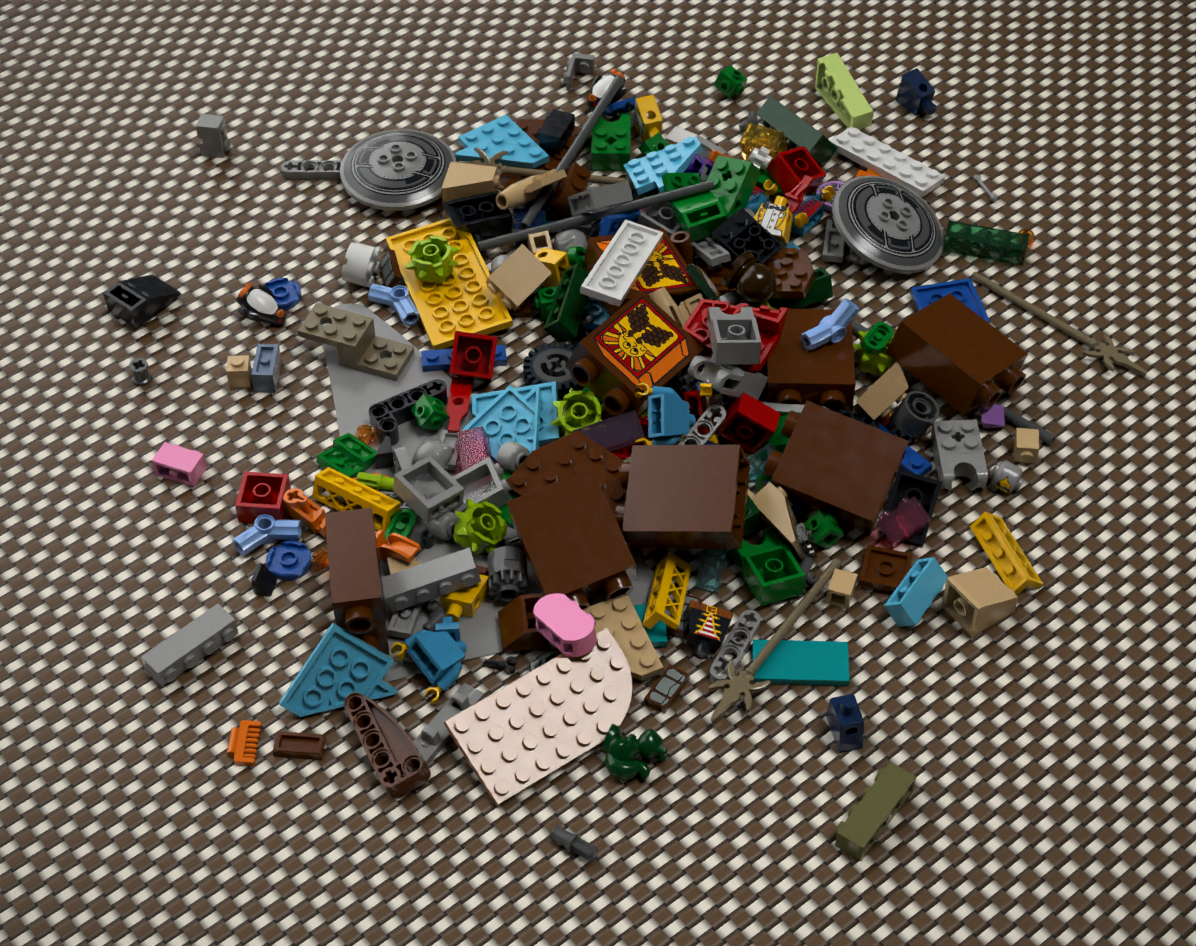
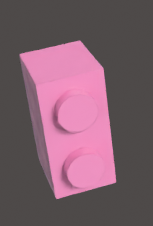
[151,442,207,487]

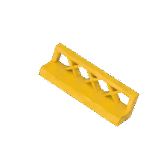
[312,467,401,534]
[970,512,1044,596]
[643,551,692,629]

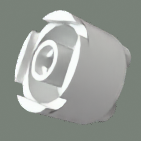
[342,242,381,288]

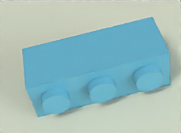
[884,557,948,627]

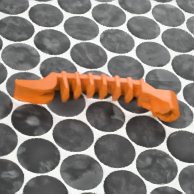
[283,488,421,563]

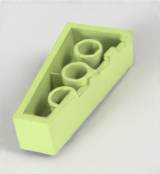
[815,53,874,130]

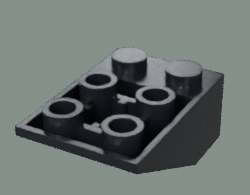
[712,208,784,264]
[103,274,181,328]

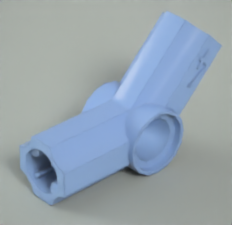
[368,283,420,326]
[801,298,860,350]
[232,514,301,556]

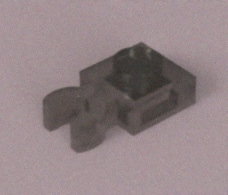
[794,522,818,559]

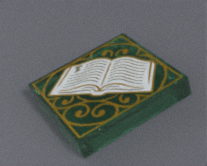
[686,263,722,300]

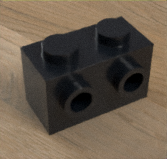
[536,109,575,153]

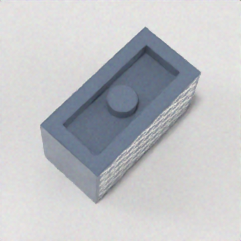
[251,344,282,393]

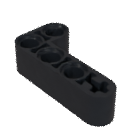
[369,379,448,446]

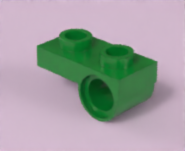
[661,173,701,192]

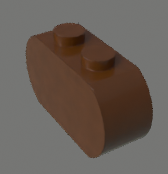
[549,162,591,217]

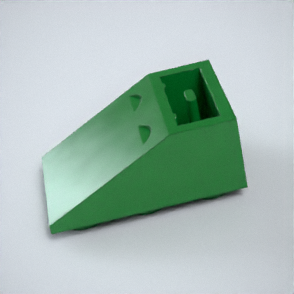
[669,191,727,242]

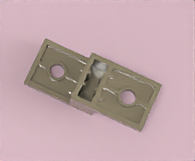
[298,303,414,381]

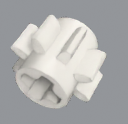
[748,146,772,171]

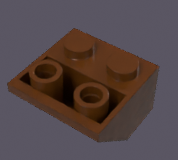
[498,593,550,652]

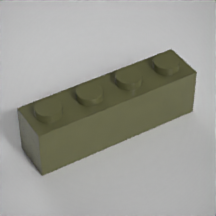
[834,762,916,861]

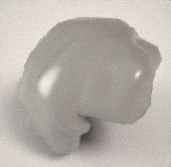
[554,229,588,253]
[412,440,453,479]

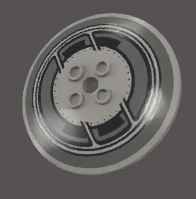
[340,129,457,211]
[832,176,944,274]

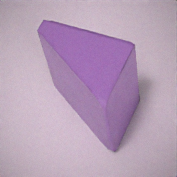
[981,404,1005,429]

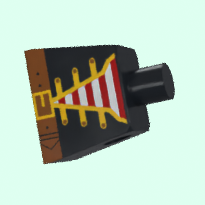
[683,600,733,659]

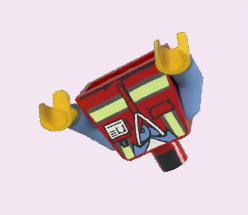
[683,380,729,444]

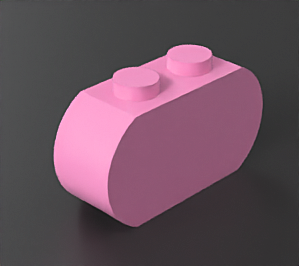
[534,593,597,657]

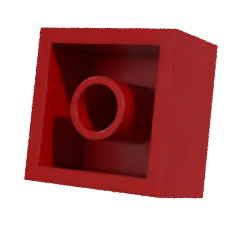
[766,146,826,194]
[449,331,498,382]
[716,392,781,454]
[235,471,291,524]

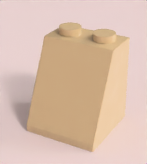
[442,162,501,218]
[486,244,552,311]
[941,567,1018,638]

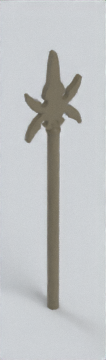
[448,148,634,189]
[971,272,1147,376]
[708,558,842,722]

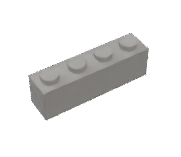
[381,547,481,612]
[141,604,239,687]

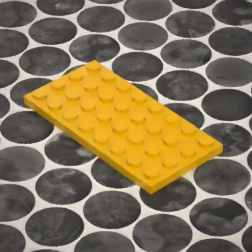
[386,218,513,350]

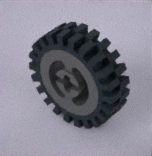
[523,342,585,401]

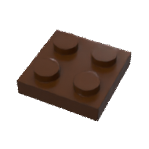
[858,545,913,593]

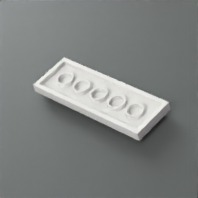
[830,126,945,198]
[580,219,664,307]

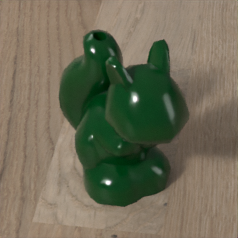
[601,724,667,780]

